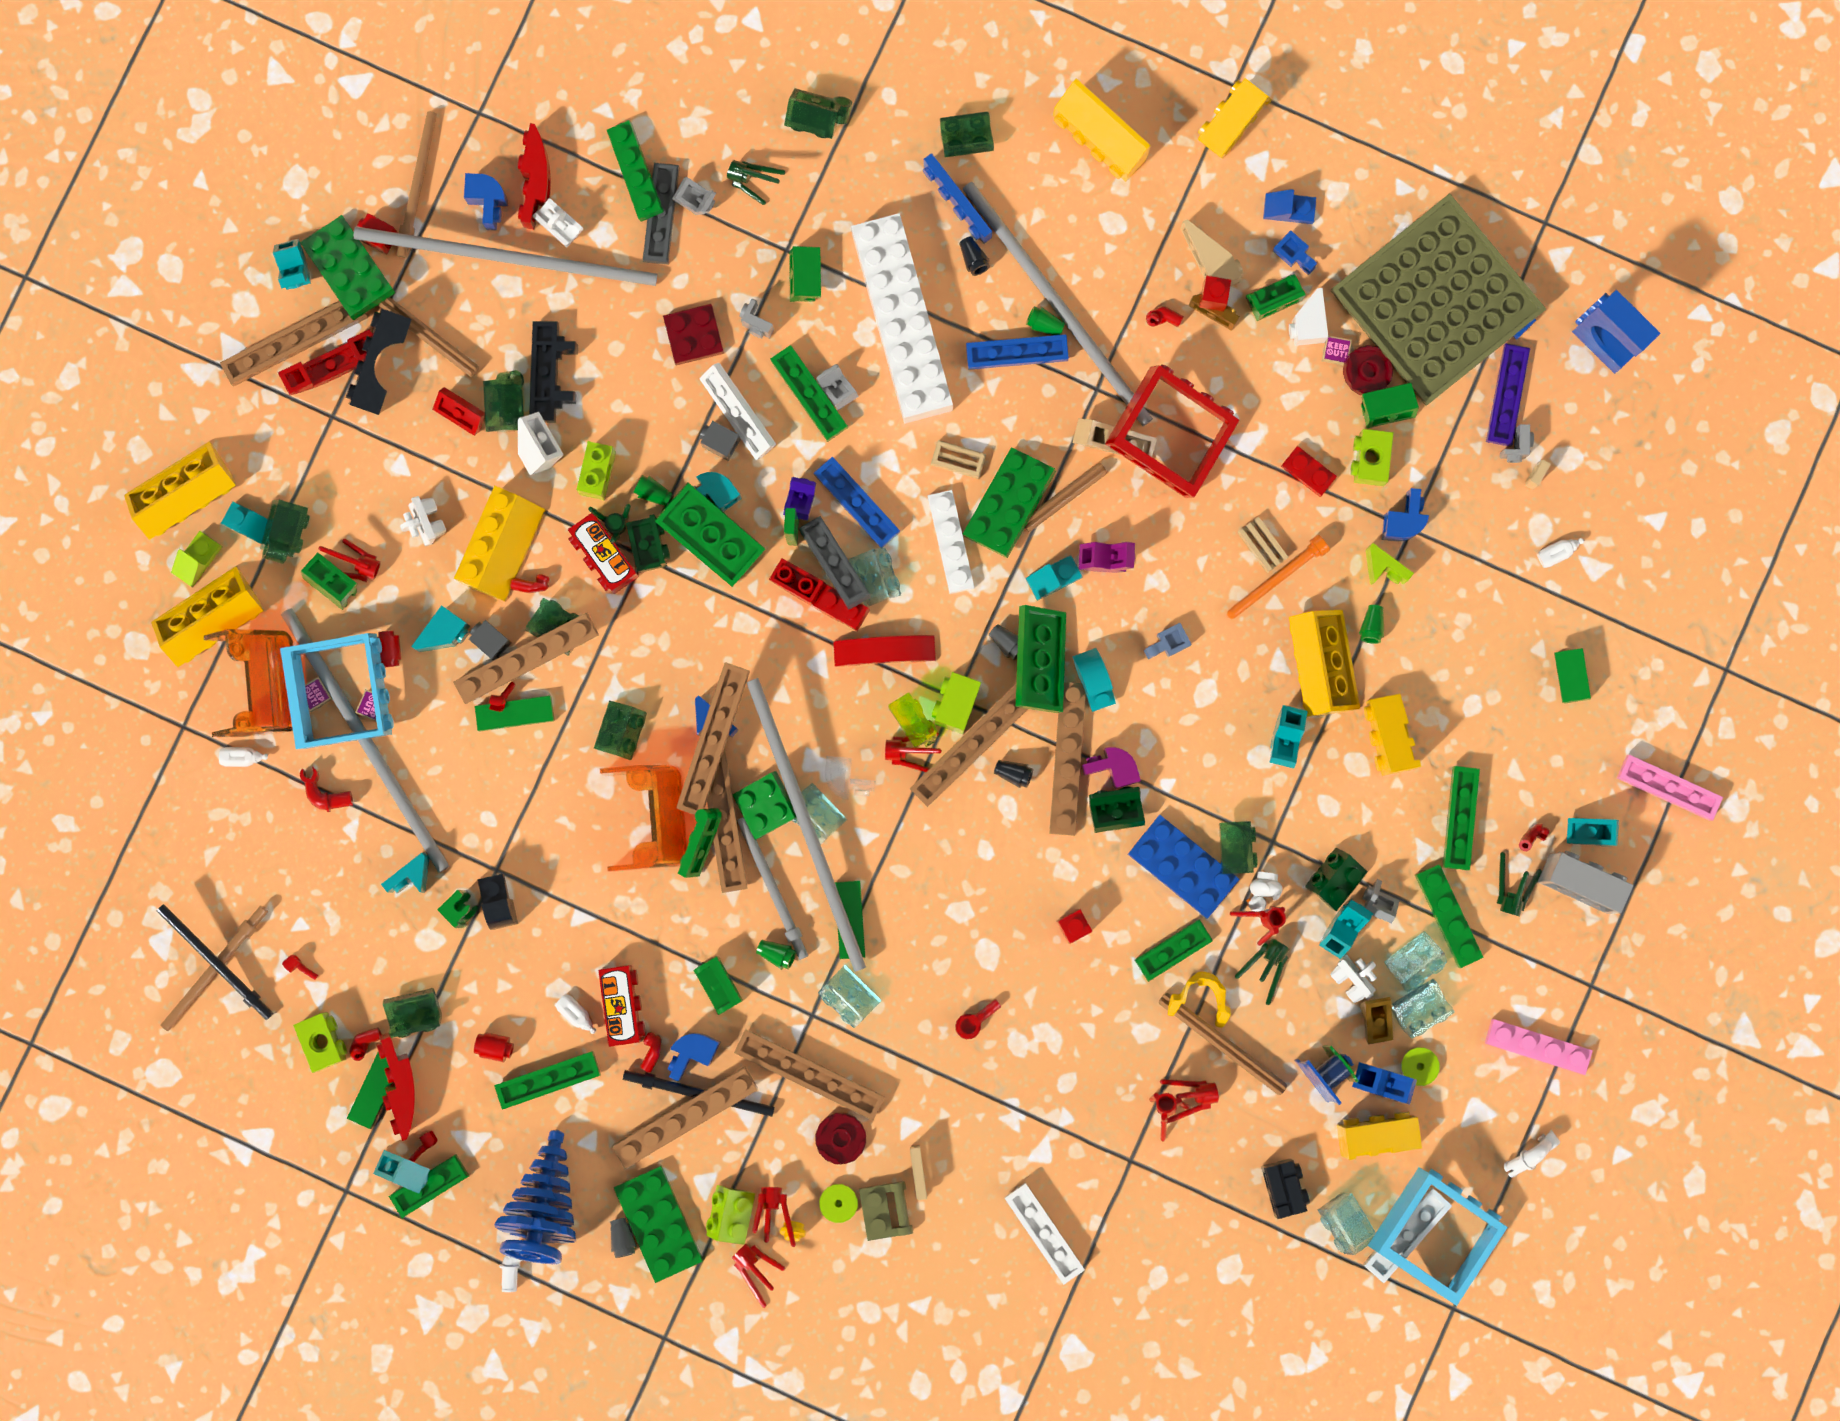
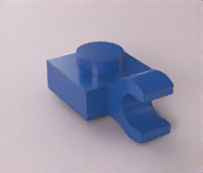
[1273,230,1317,275]

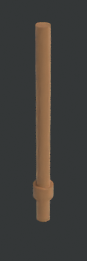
[397,111,437,258]
[160,905,268,1031]

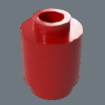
[377,631,401,668]
[474,1032,514,1063]

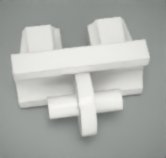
[533,198,584,248]
[400,496,446,547]
[1330,954,1377,1003]

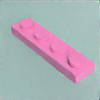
[1617,755,1723,821]
[1485,1019,1593,1075]

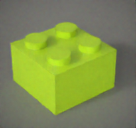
[932,672,981,735]

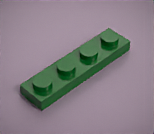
[607,120,664,222]
[770,345,848,442]
[1442,766,1480,871]
[1415,864,1484,968]
[494,1051,601,1110]

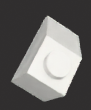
[1289,288,1328,346]
[518,412,564,475]

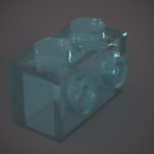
[1318,1193,1376,1255]

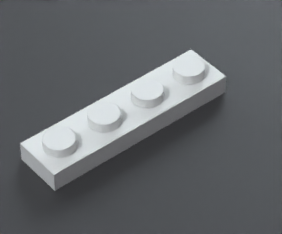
[699,363,776,460]
[928,490,974,594]
[1004,1183,1085,1285]
[1363,1187,1452,1283]

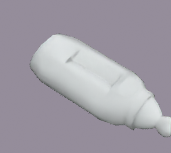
[1537,538,1584,568]
[219,747,268,767]
[555,994,596,1034]

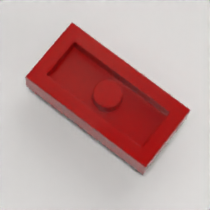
[432,387,486,436]
[1281,445,1337,497]

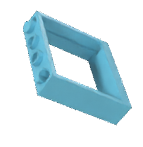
[280,633,394,749]
[1368,1167,1508,1306]

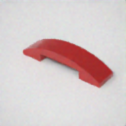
[278,329,381,396]
[833,635,936,667]

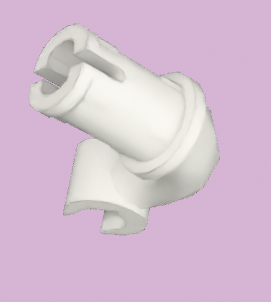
[1504,1130,1560,1177]
[499,1242,549,1292]

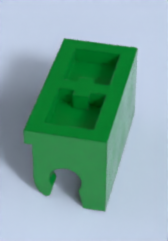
[789,246,821,302]
[1246,274,1306,321]
[1361,383,1419,429]
[301,552,357,610]
[1554,648,1591,703]
[437,890,478,928]
[693,956,743,1015]

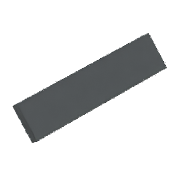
[643,163,680,265]
[799,516,871,610]

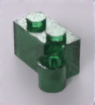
[784,88,852,139]
[483,370,524,432]
[260,499,310,564]

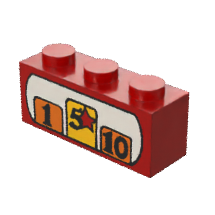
[568,513,639,594]
[598,965,646,1047]

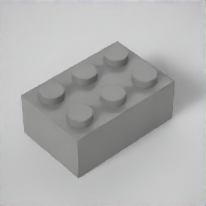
[1537,851,1633,914]

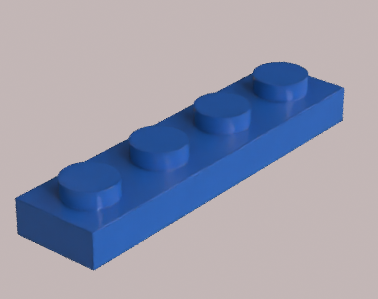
[923,153,992,244]
[966,334,1069,370]
[814,456,900,549]

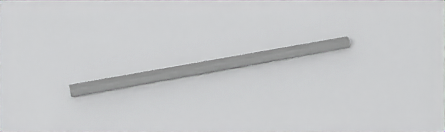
[963,182,1153,426]
[354,226,657,286]
[281,608,450,873]
[746,678,866,972]

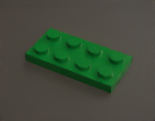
[300,215,395,321]
[963,447,1056,558]
[655,482,765,587]
[1015,605,1066,713]
[614,1165,703,1283]

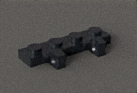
[529,321,578,423]

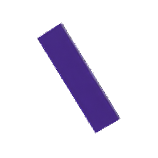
[1486,343,1530,447]

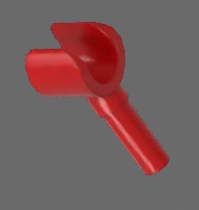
[489,682,516,712]
[282,955,318,980]
[408,1130,438,1162]

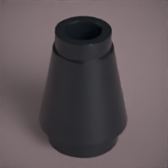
[959,237,990,276]
[994,760,1034,788]

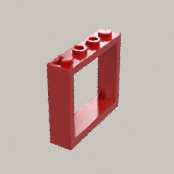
[1105,364,1240,498]

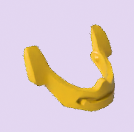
[1168,971,1231,1028]

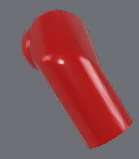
[1146,306,1184,327]
[510,574,550,593]
[1519,824,1550,852]
[349,1027,382,1061]
[640,1032,662,1072]

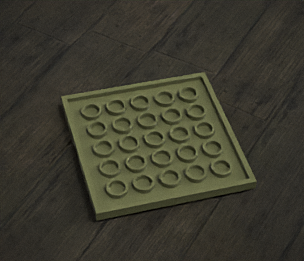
[1331,193,1546,406]

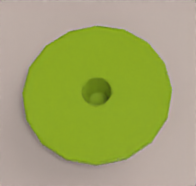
[1401,1047,1440,1086]
[819,1184,858,1223]

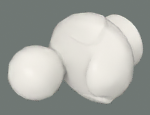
[1246,872,1283,911]

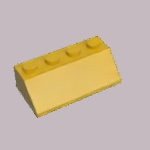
[1053,78,1151,182]
[124,441,236,540]
[454,485,545,602]
[151,566,263,667]
[1289,610,1360,717]

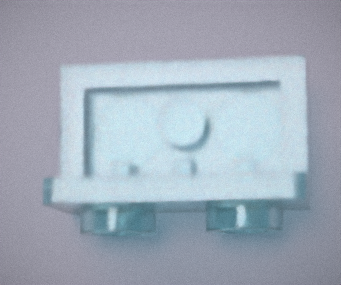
[849,548,901,607]
[792,783,847,845]
[1384,931,1447,993]
[818,965,882,1028]
[1391,979,1455,1038]

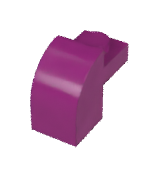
[1079,542,1135,573]
[1082,747,1141,789]

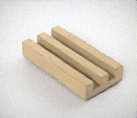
[931,440,986,479]
[1237,517,1288,573]
[910,1145,927,1200]

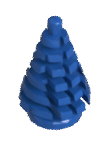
[494,1130,576,1264]

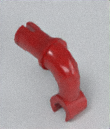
[300,767,353,812]

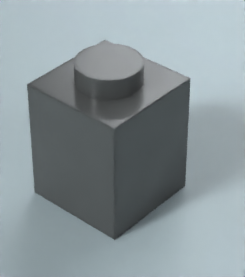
[699,420,741,461]
[469,620,512,661]

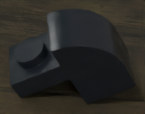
[477,874,518,930]

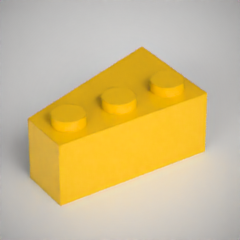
[1198,78,1272,159]
[1364,694,1422,776]
[1337,1112,1422,1160]

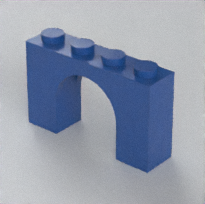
[1572,290,1661,374]

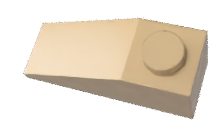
[1180,219,1243,287]
[1072,418,1157,457]

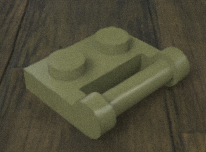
[859,1181,913,1241]

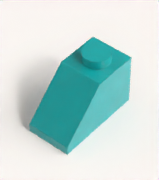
[411,605,470,652]
[373,1150,430,1193]

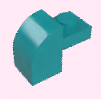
[273,238,311,290]
[693,472,742,512]
[1072,648,1116,712]
[1269,705,1308,769]
[1319,899,1373,959]

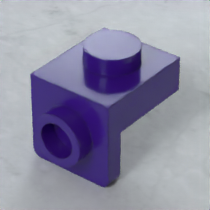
[783,477,816,521]

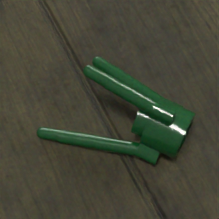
[727,160,786,205]
[588,504,631,543]
[1497,852,1542,917]
[1235,939,1289,1005]

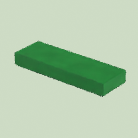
[784,508,799,546]
[475,696,555,732]
[835,881,866,959]
[1134,919,1213,982]
[347,1052,400,1129]
[389,1154,469,1218]

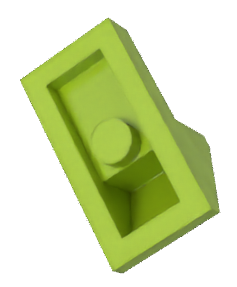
[171,531,223,587]
[1365,543,1414,585]

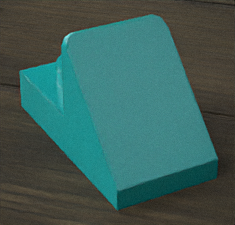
[221,501,280,548]
[1026,555,1082,601]
[1567,818,1619,847]
[381,852,430,893]

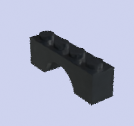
[346,308,412,415]

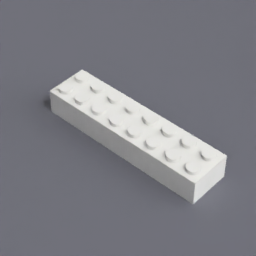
[851,213,953,424]

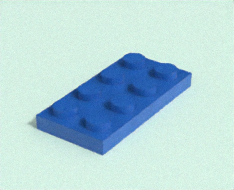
[1127,815,1239,919]

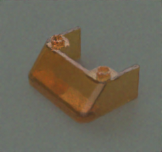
[204,629,293,737]
[600,765,687,873]

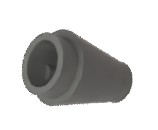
[989,624,1018,660]
[610,1218,636,1258]

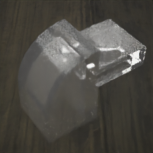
[825,756,876,800]

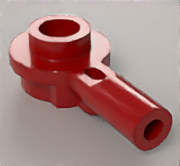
[955,999,1001,1040]

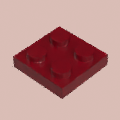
[663,304,724,366]

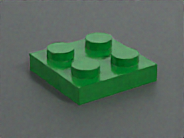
[732,771,797,840]

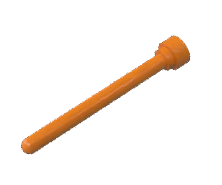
[1227,535,1330,619]

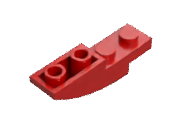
[518,123,551,230]
[769,558,870,632]
[376,1033,415,1141]

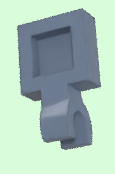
[1144,623,1192,660]

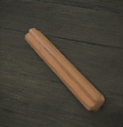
[1025,463,1107,532]

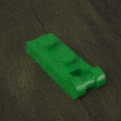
[677,808,722,878]

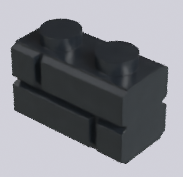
[1261,1159,1310,1219]

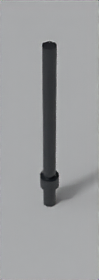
[156,904,274,1021]
[622,1070,775,1117]

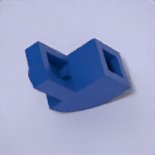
[464,173,508,230]
[1382,488,1429,542]
[667,1033,721,1081]
[1352,1062,1417,1105]

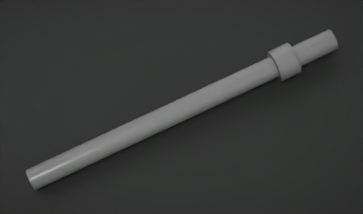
[737,817,809,960]

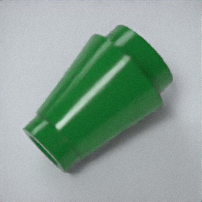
[1026,306,1065,335]
[633,475,673,507]
[1359,605,1384,644]
[756,939,796,970]

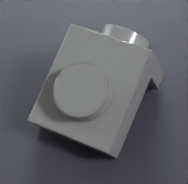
[672,177,716,215]
[739,299,774,339]
[817,364,859,410]
[1500,424,1534,463]
[1362,879,1399,924]

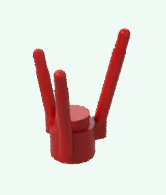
[318,539,381,582]
[885,732,942,772]
[1230,906,1286,946]
[1160,1079,1219,1124]
[1149,1093,1191,1142]
[752,1187,796,1247]
[732,1244,785,1308]

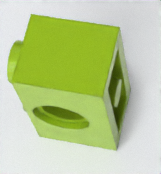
[1351,429,1394,487]
[576,441,616,501]
[293,1012,347,1073]

